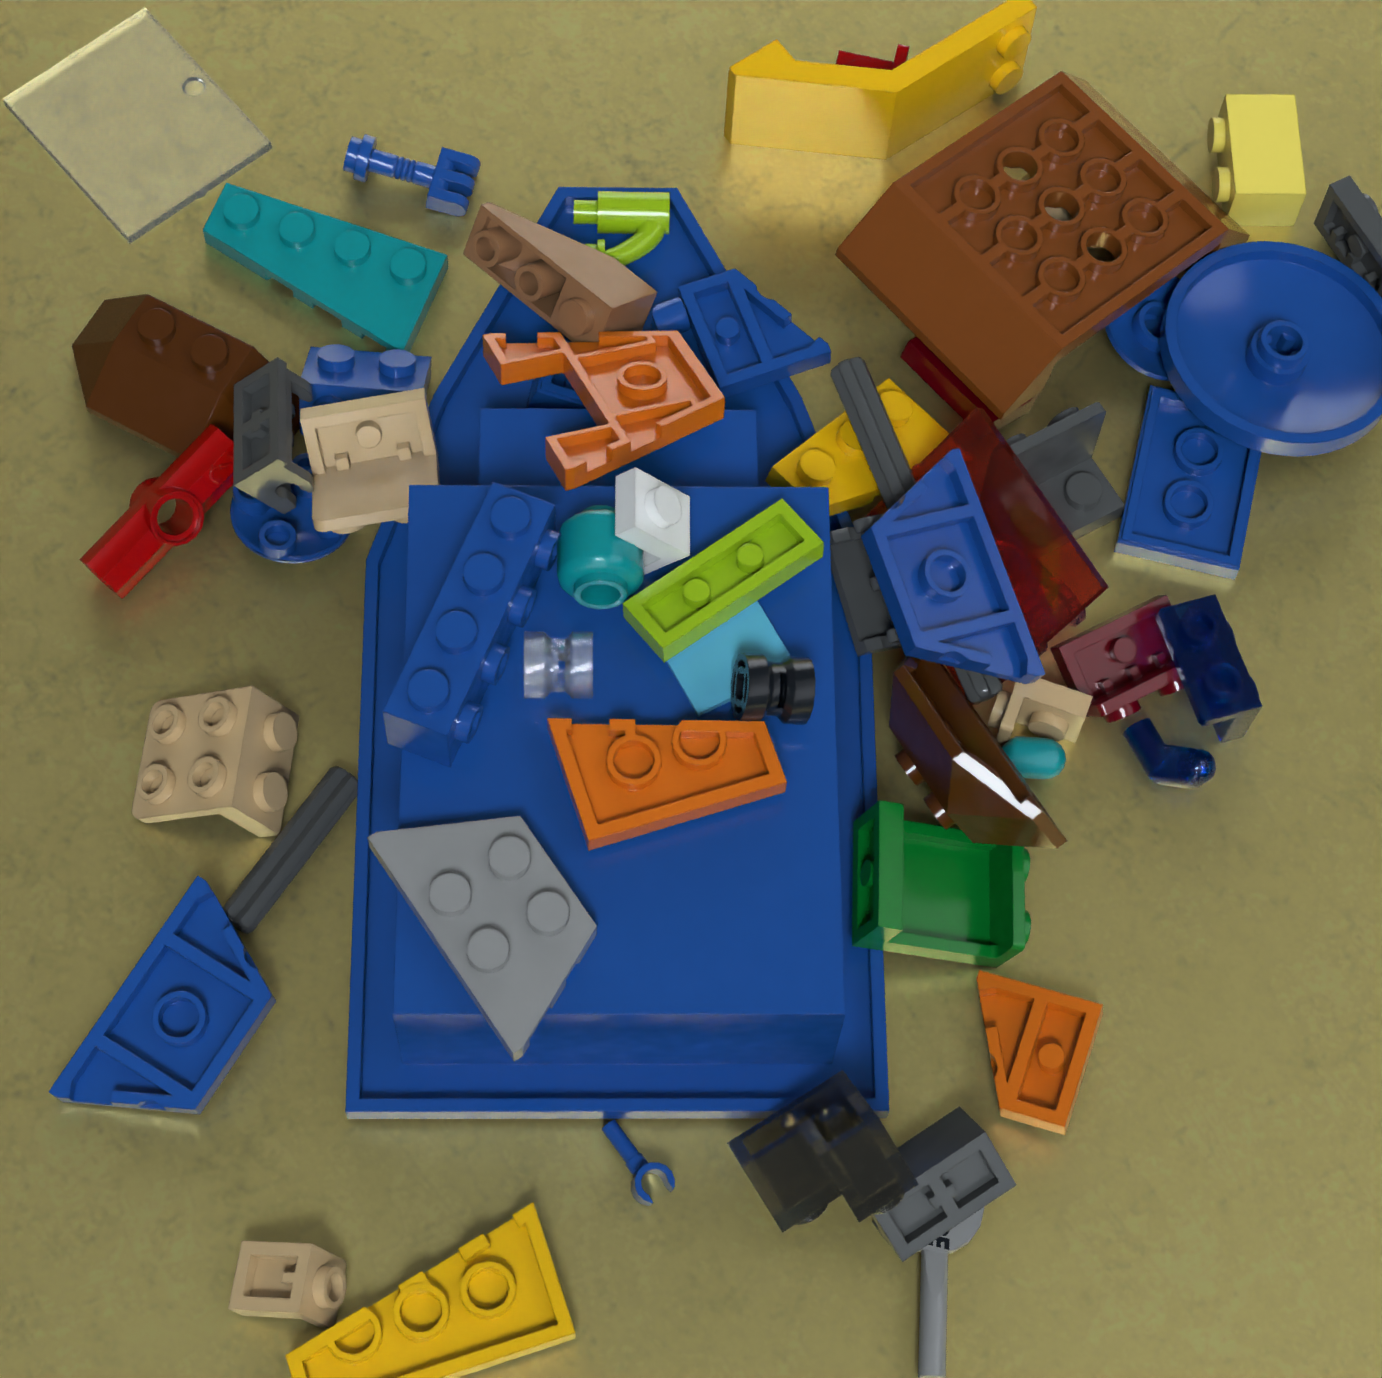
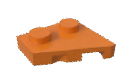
[977,970,1103,1135]

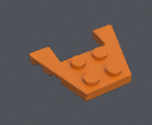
[483,330,725,491]

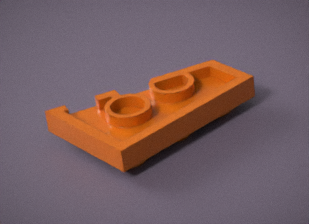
[547,718,787,851]

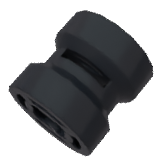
[731,653,816,725]

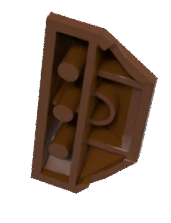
[72,294,299,458]
[889,656,1067,849]

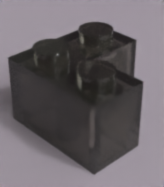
[727,1070,919,1233]

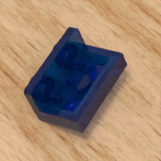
[1156,594,1262,743]

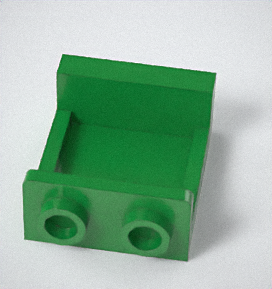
[852,800,1031,968]

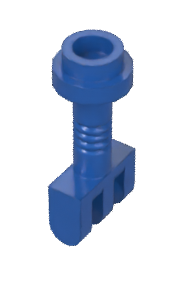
[343,134,481,217]

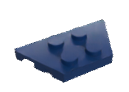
[861,448,1046,684]
[49,876,276,1114]

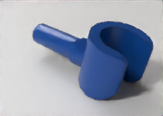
[651,297,690,333]
[602,1120,675,1206]

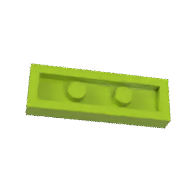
[622,498,824,663]

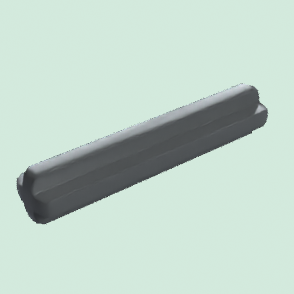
[223,766,358,934]

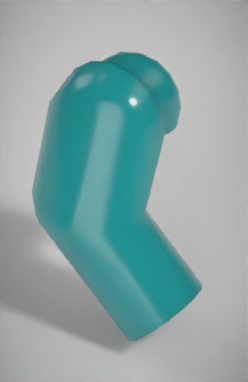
[1002,736,1066,780]

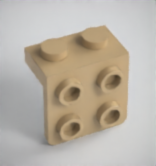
[300,388,440,534]
[132,686,299,837]

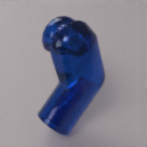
[1123,718,1216,789]

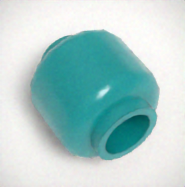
[557,505,644,609]

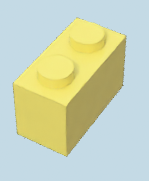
[1207,94,1307,226]

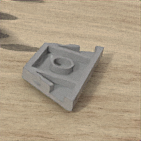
[368,816,597,1062]

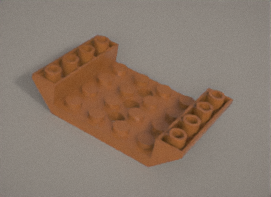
[835,71,1250,420]

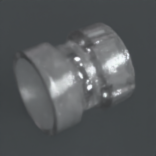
[524,632,593,699]

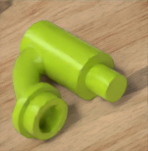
[573,191,670,266]

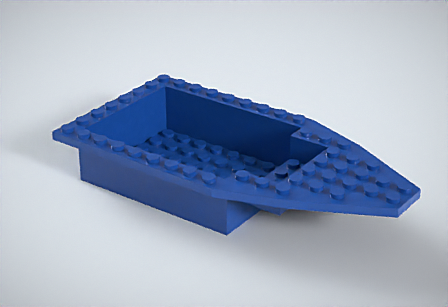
[345,187,889,1119]

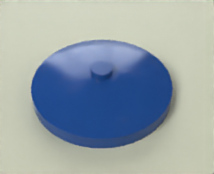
[1159,241,1382,457]

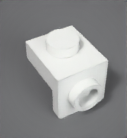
[615,467,690,575]

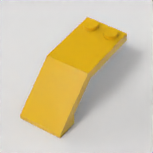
[724,0,1037,160]

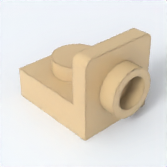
[987,678,1093,747]
[228,1240,347,1328]

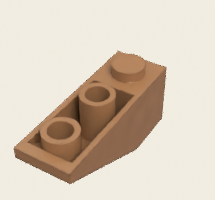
[463,202,658,342]

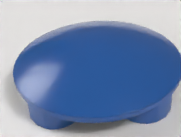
[230,453,350,564]

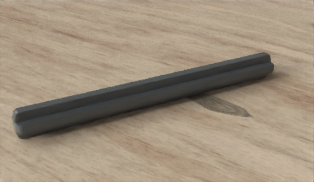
[831,357,1003,703]

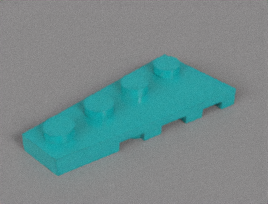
[203,183,448,352]

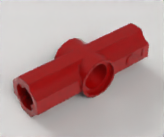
[79,424,234,599]

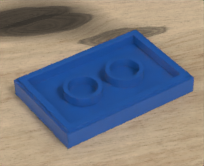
[1114,385,1262,580]

